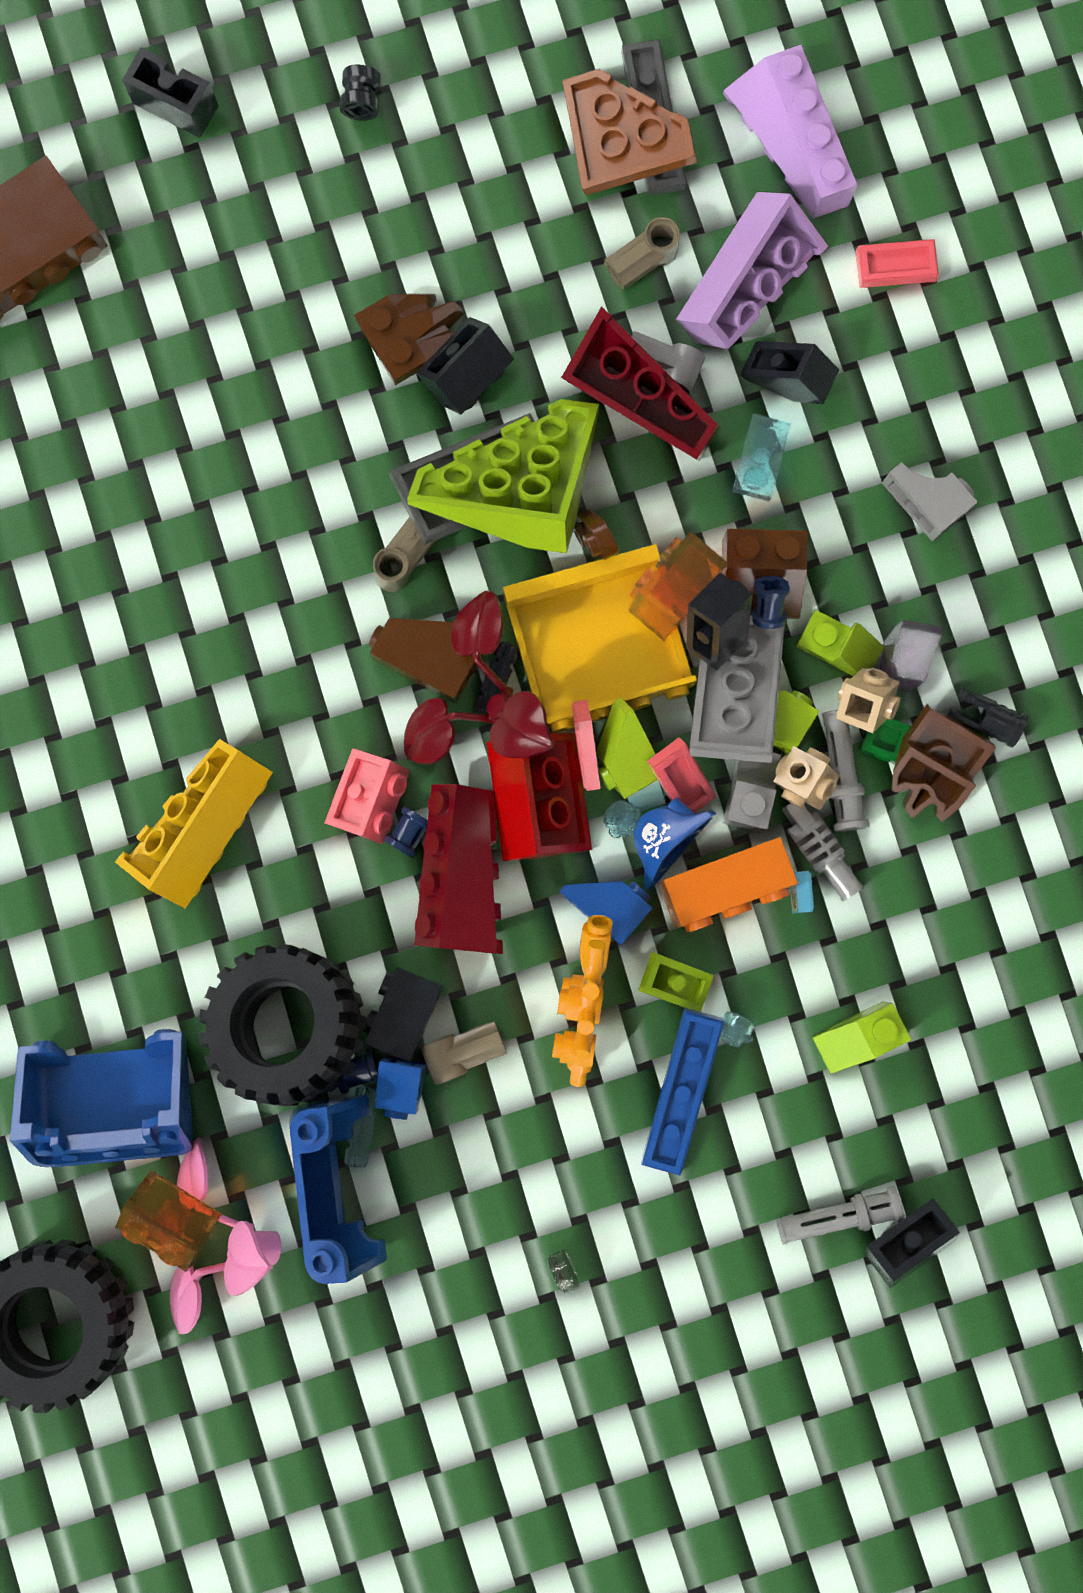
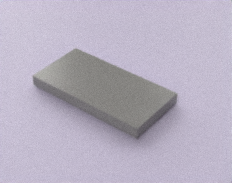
[689,616,785,763]

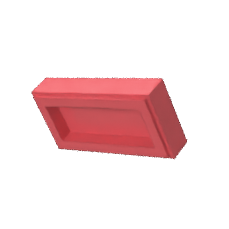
[855,239,939,288]
[571,700,600,791]
[647,737,717,813]

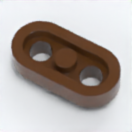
[573,508,619,561]

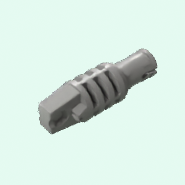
[782,803,864,902]

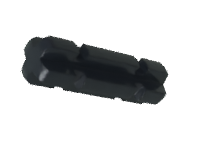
[473,641,519,715]

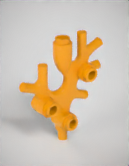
[552,915,613,1087]

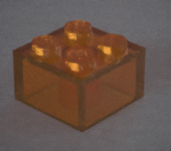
[628,532,728,641]

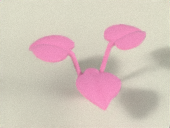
[169,1137,281,1334]

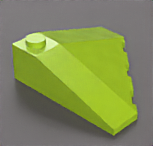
[407,399,599,554]

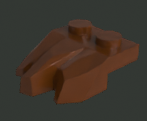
[354,293,464,385]
[892,704,996,822]

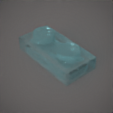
[732,414,791,502]

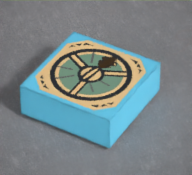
[790,871,814,914]

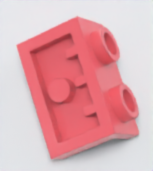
[324,748,409,844]

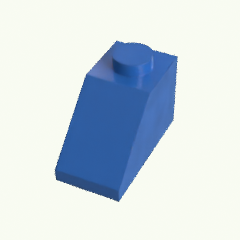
[559,881,653,945]
[375,1056,426,1120]

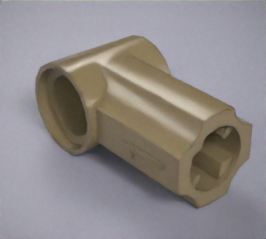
[604,217,680,291]
[373,516,436,592]
[420,1021,507,1085]

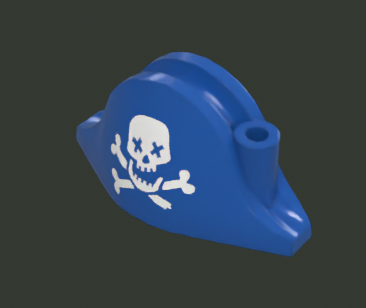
[634,797,716,890]

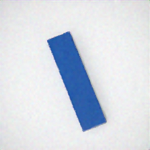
[641,1008,724,1176]

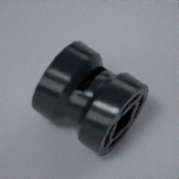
[340,64,381,121]

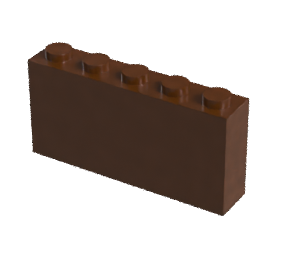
[0,155,108,320]

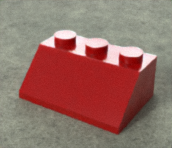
[486,733,592,861]

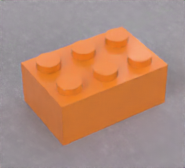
[658,837,798,932]

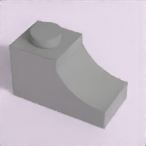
[882,462,977,542]
[722,753,781,833]

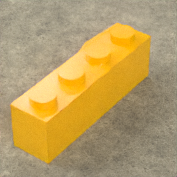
[115,739,273,909]

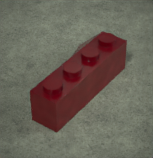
[561,306,720,461]
[414,784,503,955]

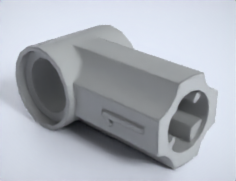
[631,331,705,395]

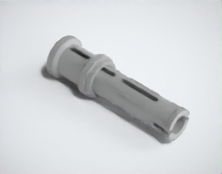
[822,709,870,832]
[776,1185,904,1245]

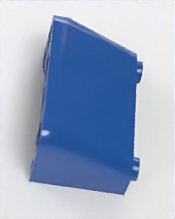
[10,1029,193,1167]
[289,1095,387,1284]

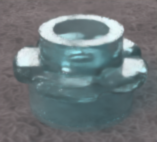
[603,800,641,839]
[720,1012,755,1047]

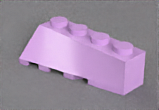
[723,45,857,219]
[676,192,828,349]

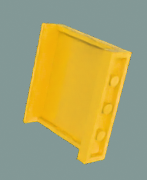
[503,544,697,733]

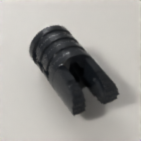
[947,686,1028,748]

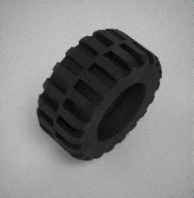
[199,944,366,1106]
[0,1239,135,1413]

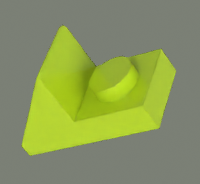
[796,610,884,676]
[638,952,714,1012]

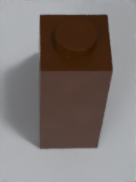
[368,618,483,704]

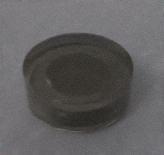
[548,1249,580,1294]

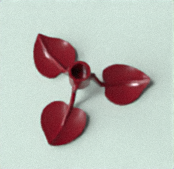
[404,590,555,765]

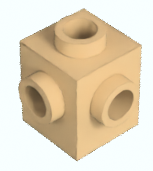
[835,668,900,733]
[773,746,840,811]

